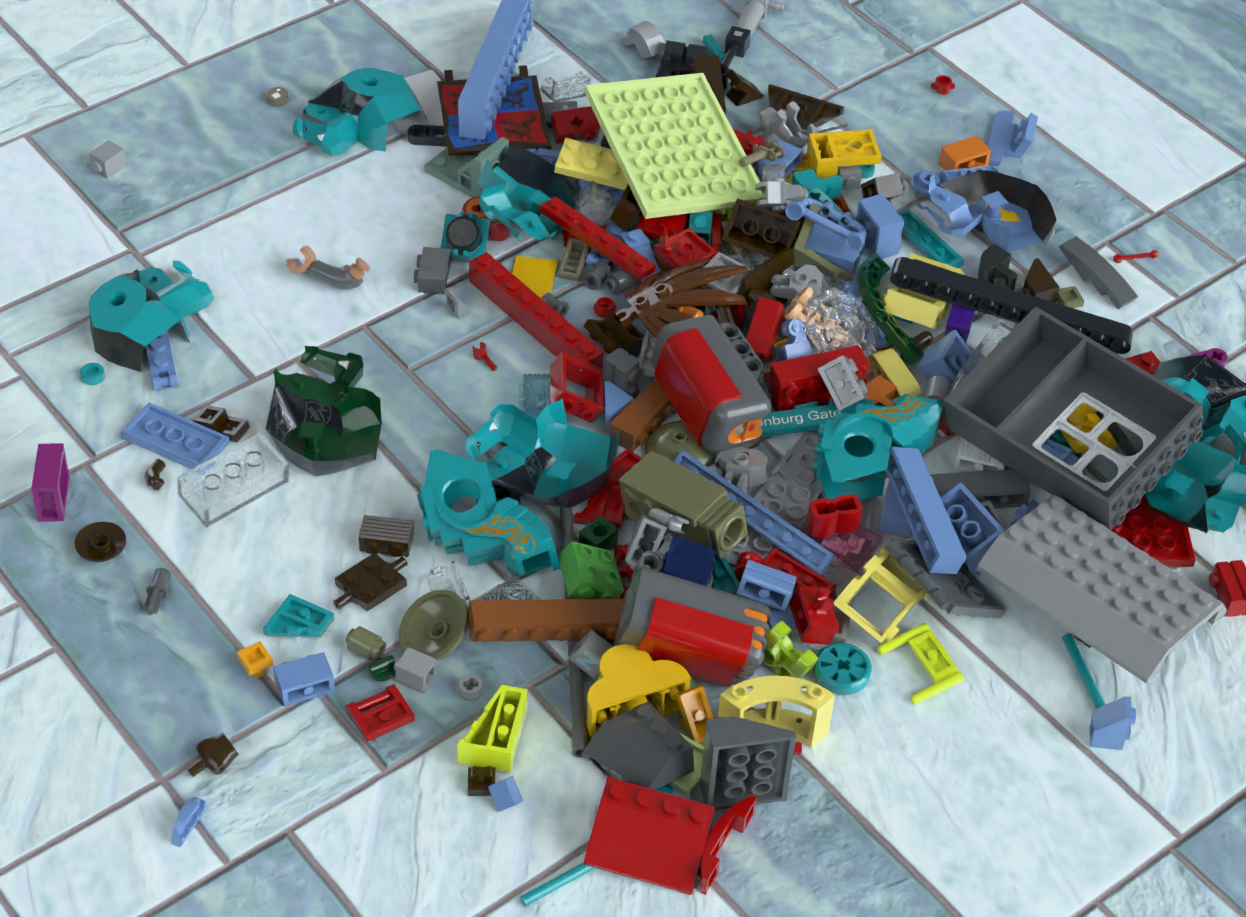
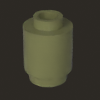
[346,626,386,660]

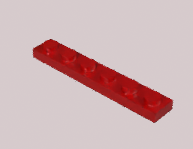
[539,197,656,281]

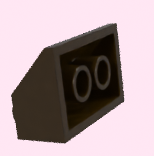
[721,198,800,258]

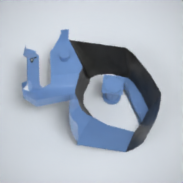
[916,170,1057,253]

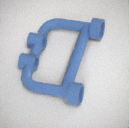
[785,198,867,252]

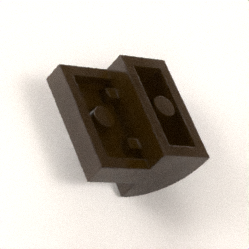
[583,313,644,357]

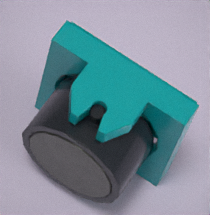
[441,211,491,262]

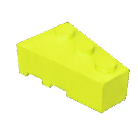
[457,685,528,773]

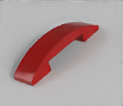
[700,795,757,895]

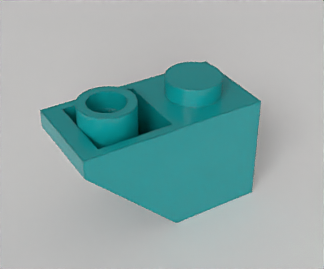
[689,211,713,245]

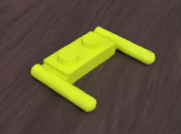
[877,622,964,704]

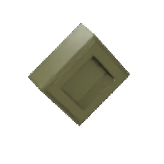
[1057,286,1084,308]

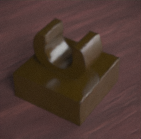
[468,766,495,796]

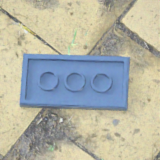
[120,402,230,474]

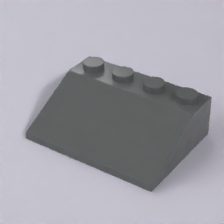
[700,716,796,810]

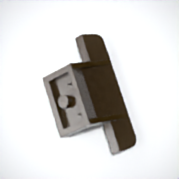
[741,248,795,308]

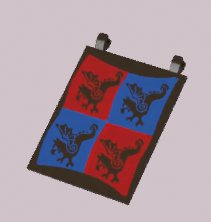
[437,65,552,156]

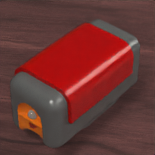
[650,315,771,453]

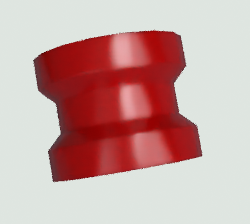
[735,551,762,581]

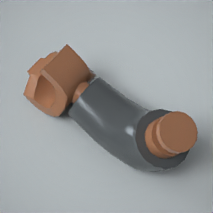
[286,245,370,290]

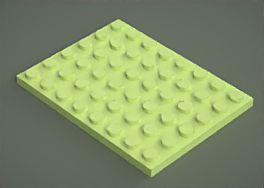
[584,73,766,219]

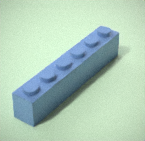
[887,447,966,574]

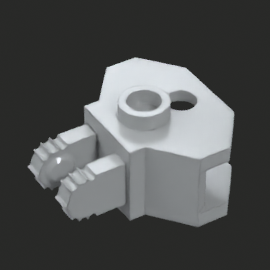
[755,179,808,212]
[770,264,823,314]
[719,447,769,493]

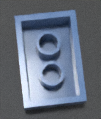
[941,482,1005,574]

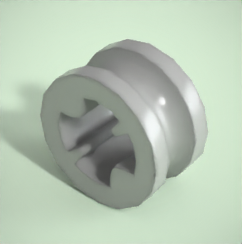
[459,675,482,701]

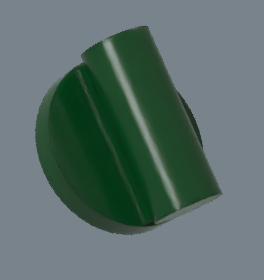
[367,655,395,681]

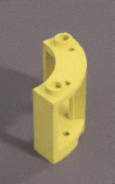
[883,253,964,329]
[834,545,930,643]
[718,676,835,748]

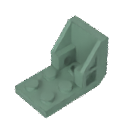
[424,137,509,198]

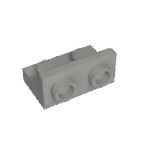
[818,355,869,412]

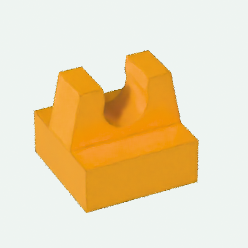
[237,641,273,679]

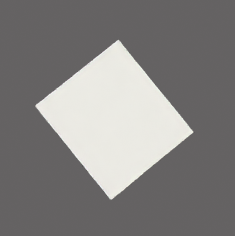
[393,69,443,135]

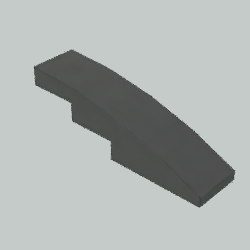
[1059,236,1138,310]

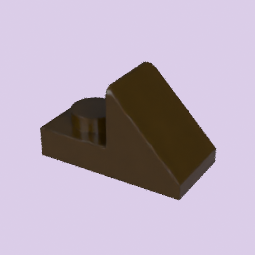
[725,69,764,106]

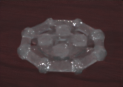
[803,287,879,358]

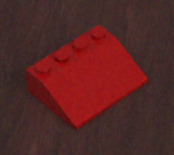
[583,777,715,895]

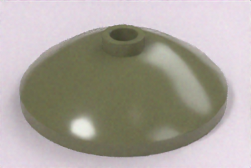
[645,420,717,467]
[399,589,469,661]

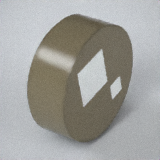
[267,87,289,106]

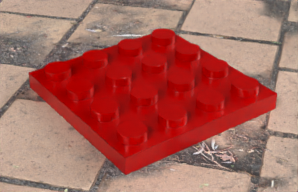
[1111,494,1196,567]

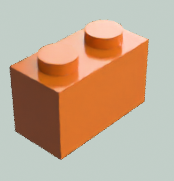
[939,135,991,170]

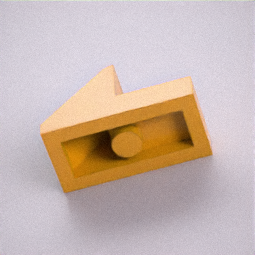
[676,685,714,744]

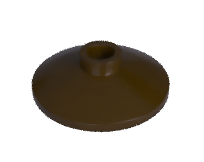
[75,522,126,562]

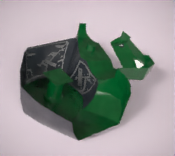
[265,346,382,477]

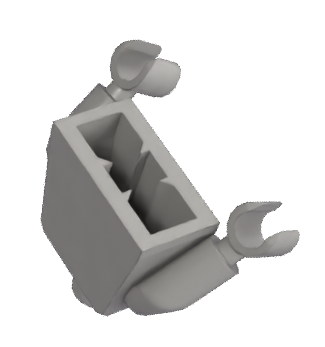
[625,508,689,570]

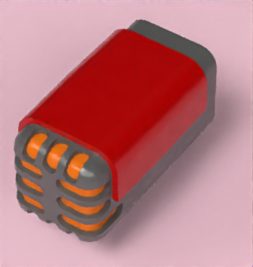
[614,550,771,687]

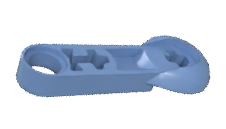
[911,166,999,198]

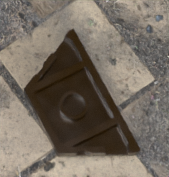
[768,84,844,130]

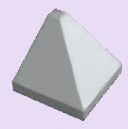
[446,287,471,319]

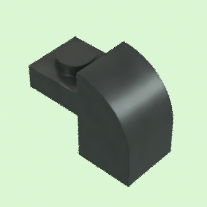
[977,244,1018,290]

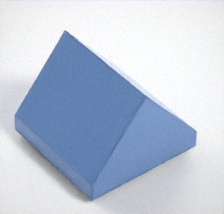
[488,776,523,812]

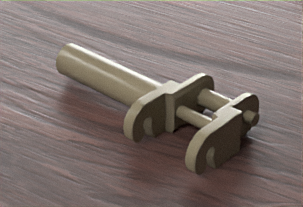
[739,139,785,167]

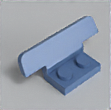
[987,111,1038,166]

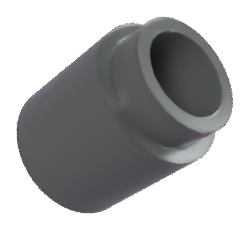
[606,268,640,295]

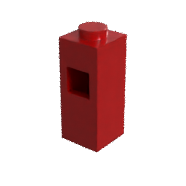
[746,297,785,361]

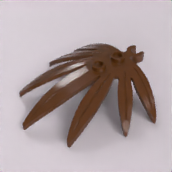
[616,258,748,338]

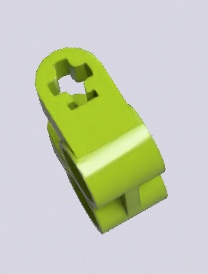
[763,620,819,678]

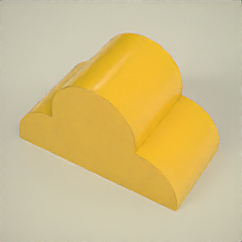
[586,644,691,741]

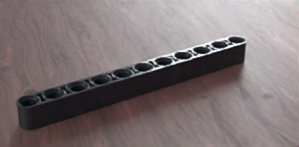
[890,257,1133,354]

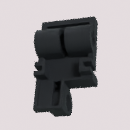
[656,40,709,78]

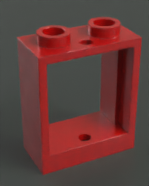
[550,351,604,423]

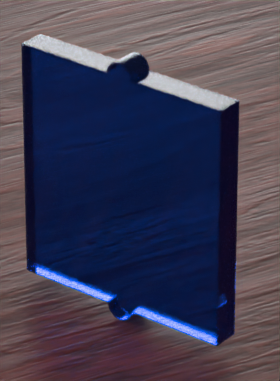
[662,536,715,586]

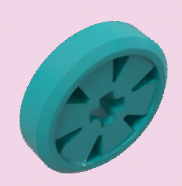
[813,643,872,695]

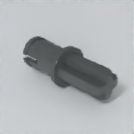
[143,568,171,615]

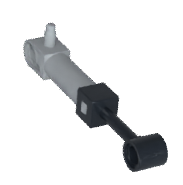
[720,0,785,91]

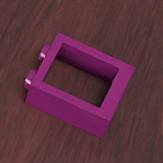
[31,443,70,522]

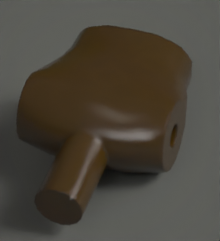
[745,288,776,312]
[187,732,239,777]

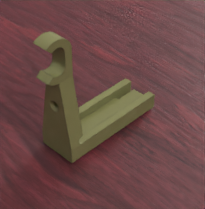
[791,203,855,284]

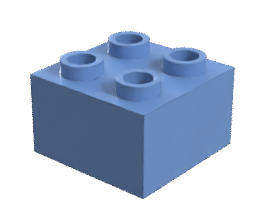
[856,194,904,259]

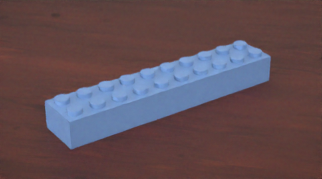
[458,0,534,140]

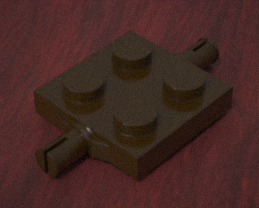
[333,553,408,612]

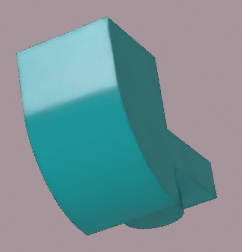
[791,169,843,203]

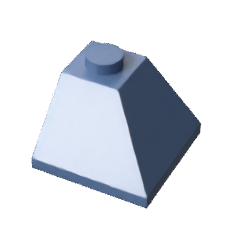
[918,330,980,391]

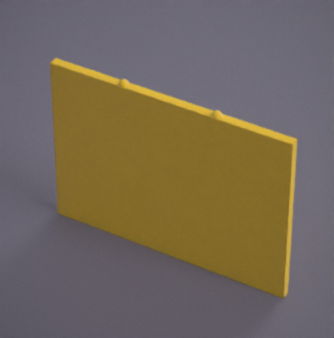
[512,256,558,298]

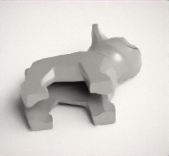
[759,101,818,148]

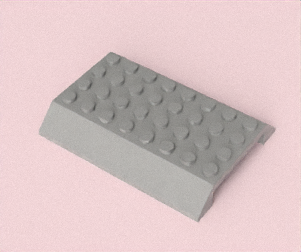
[976,494,1227,683]

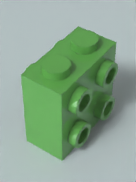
[558,541,624,599]

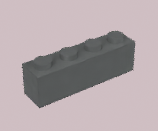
[930,469,1031,509]

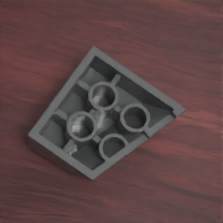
[582,702,694,790]

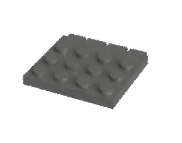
[885,538,1006,618]

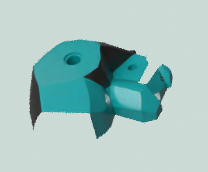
[89,260,214,372]
[1140,436,1246,534]

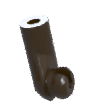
[910,331,933,350]
[144,459,166,491]

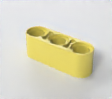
[868,348,921,398]

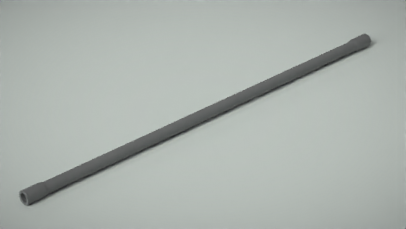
[559,412,588,757]

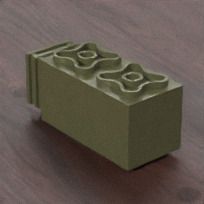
[618,450,748,559]

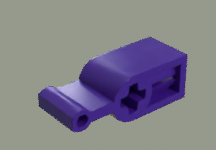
[944,304,975,343]

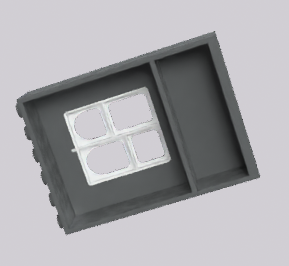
[943,307,1203,530]

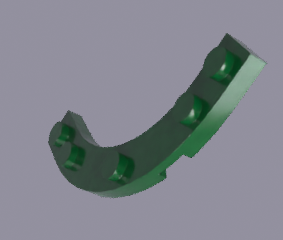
[857,253,924,366]

